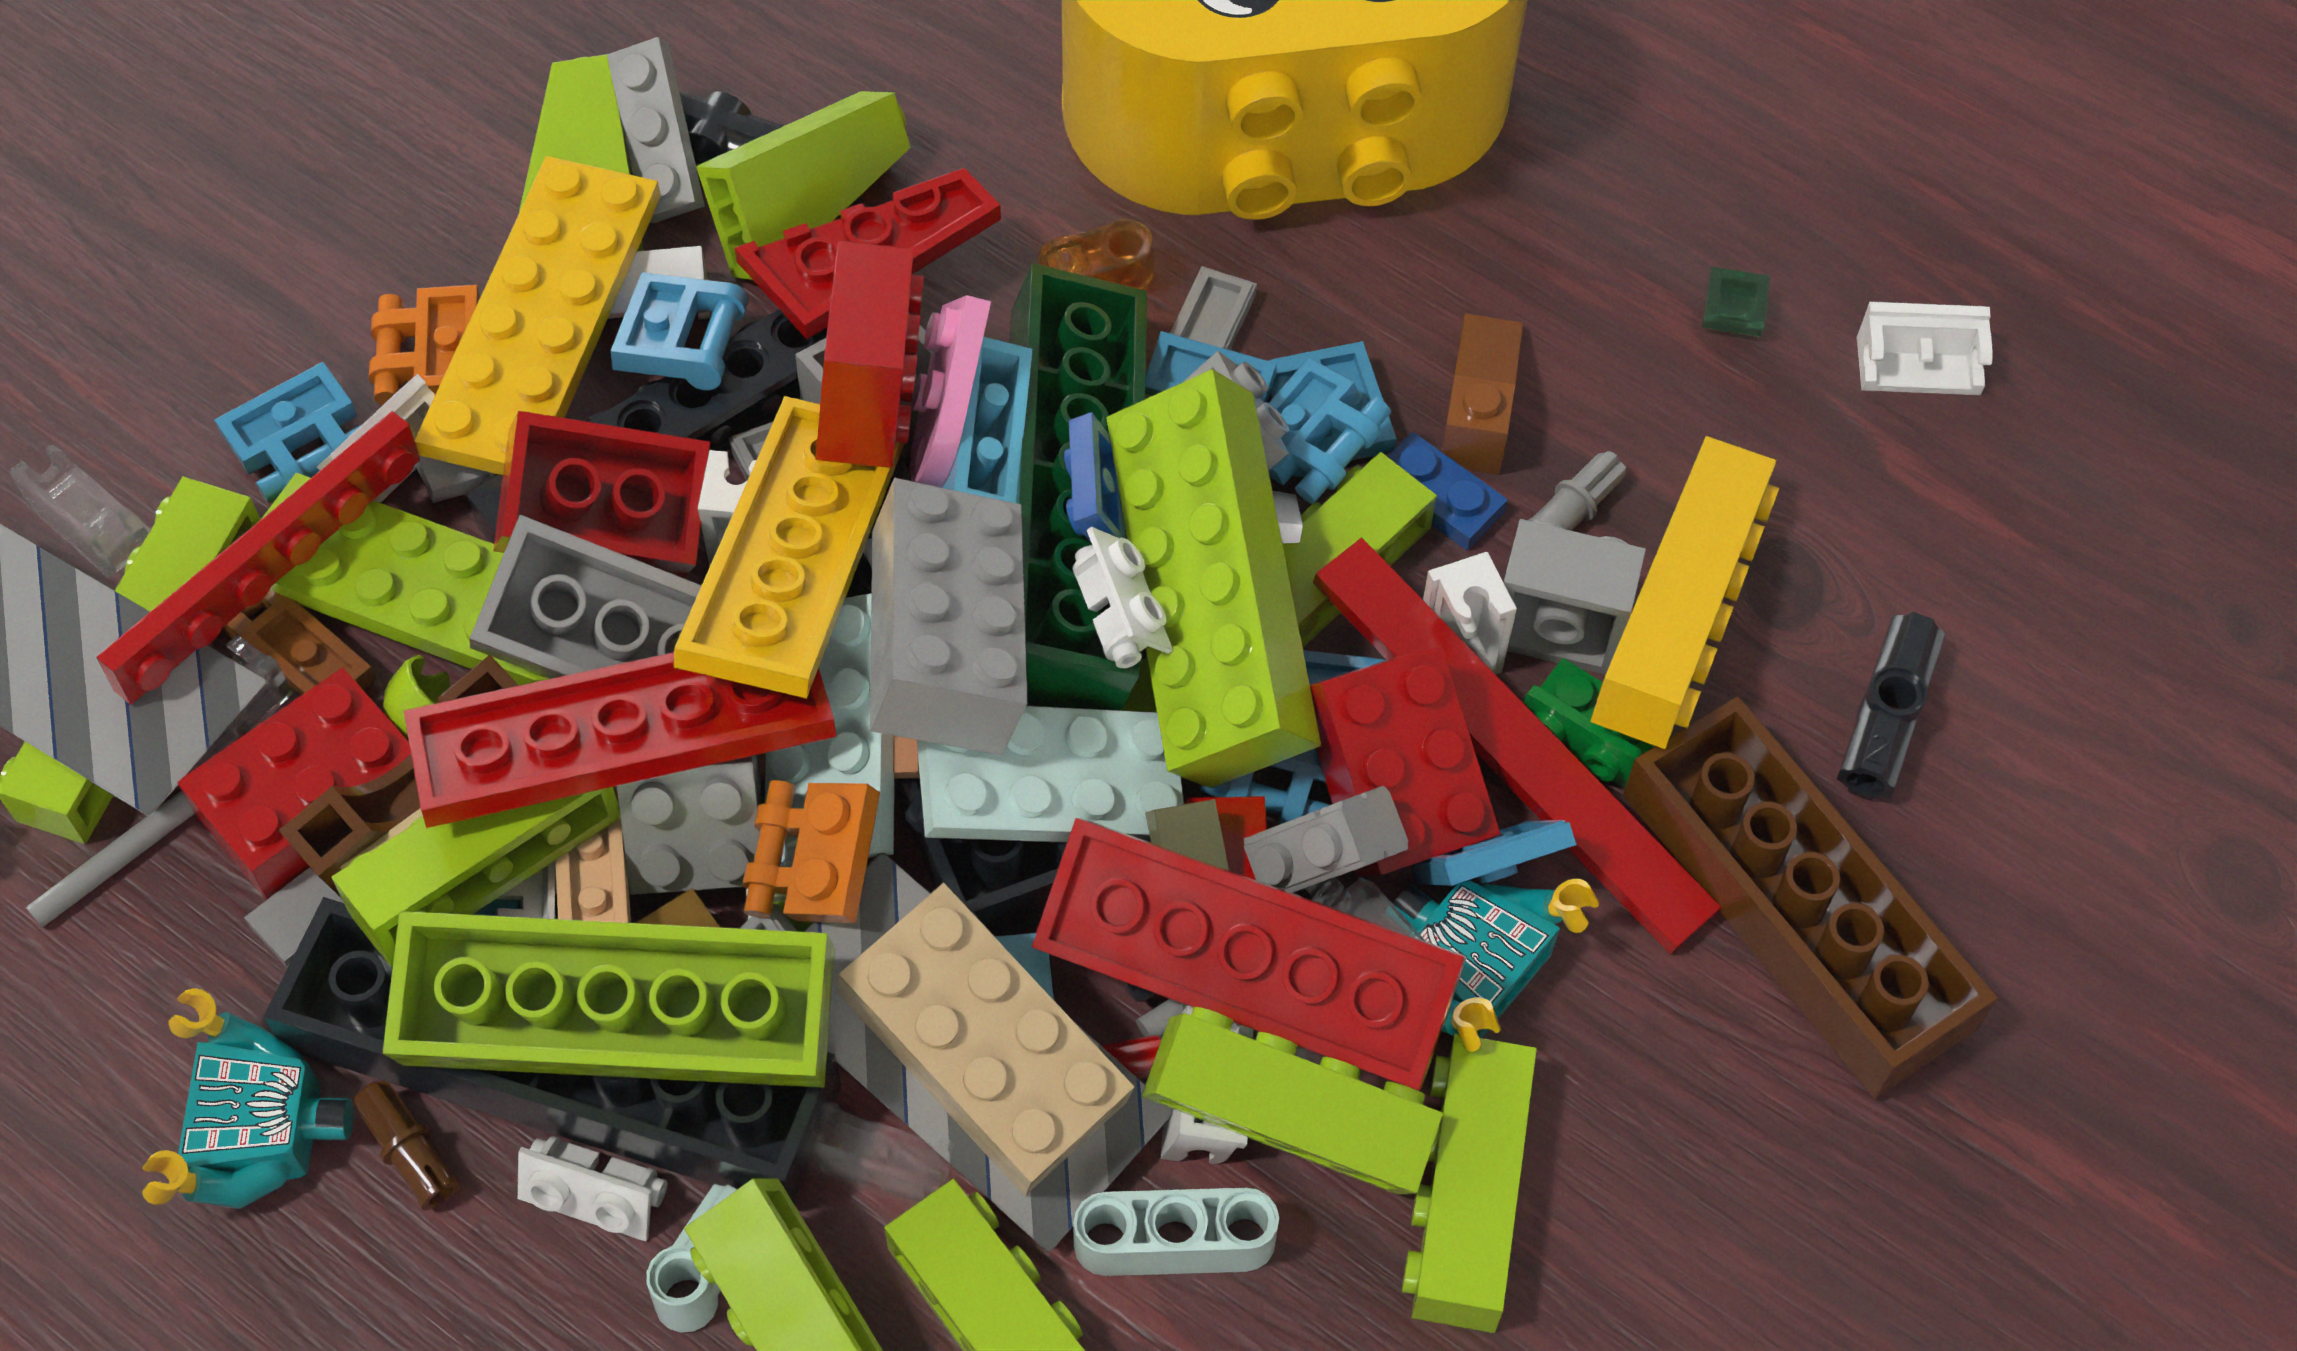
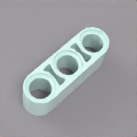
[1073,1188,1279,1276]

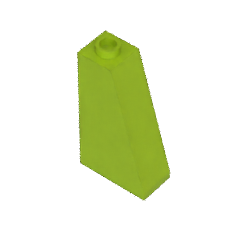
[518,54,644,252]
[696,91,911,280]

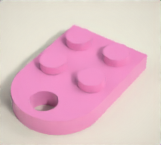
[909,295,991,488]

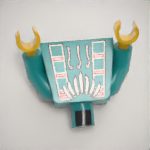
[1388,879,1600,1052]
[142,988,354,1209]

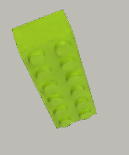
[1106,369,1321,788]
[383,911,835,1088]

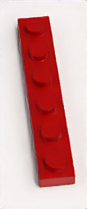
[96,411,420,705]

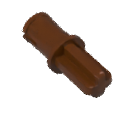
[353,1080,461,1210]

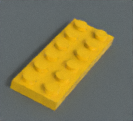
[414,156,661,475]
[674,396,905,698]

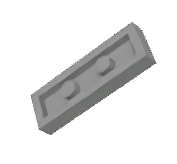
[607,37,705,223]

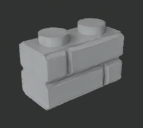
[1244,786,1409,893]

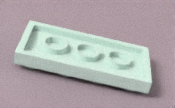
[765,593,894,867]
[917,706,1184,843]

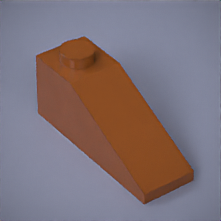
[1442,313,1523,475]

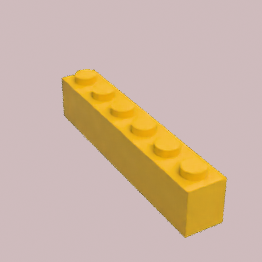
[1590,436,1779,749]

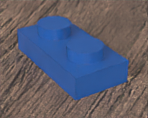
[1064,412,1126,542]
[1387,431,1508,551]

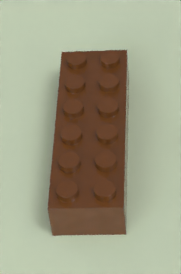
[1623,696,1998,1099]

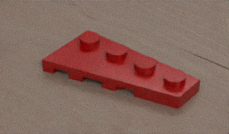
[735,168,1001,339]

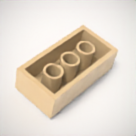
[838,883,1134,1196]

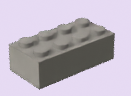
[870,478,1027,756]
[470,515,701,679]

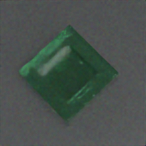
[1702,266,1770,337]

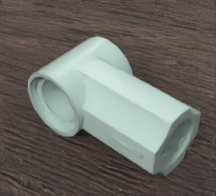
[646,1184,737,1333]

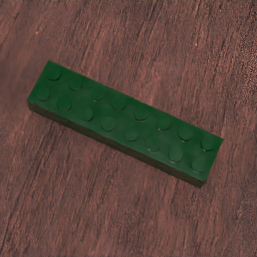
[1009,263,1147,711]

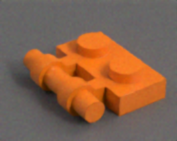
[369,285,481,405]
[742,780,880,923]

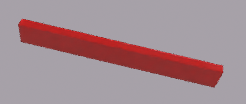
[1312,537,1721,955]

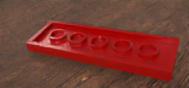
[404,652,836,828]
[1032,818,1467,1090]

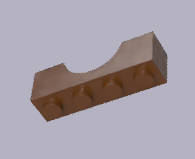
[279,655,519,899]

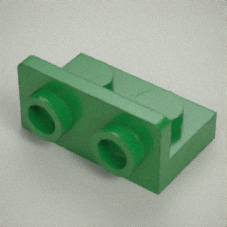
[1524,658,1655,789]

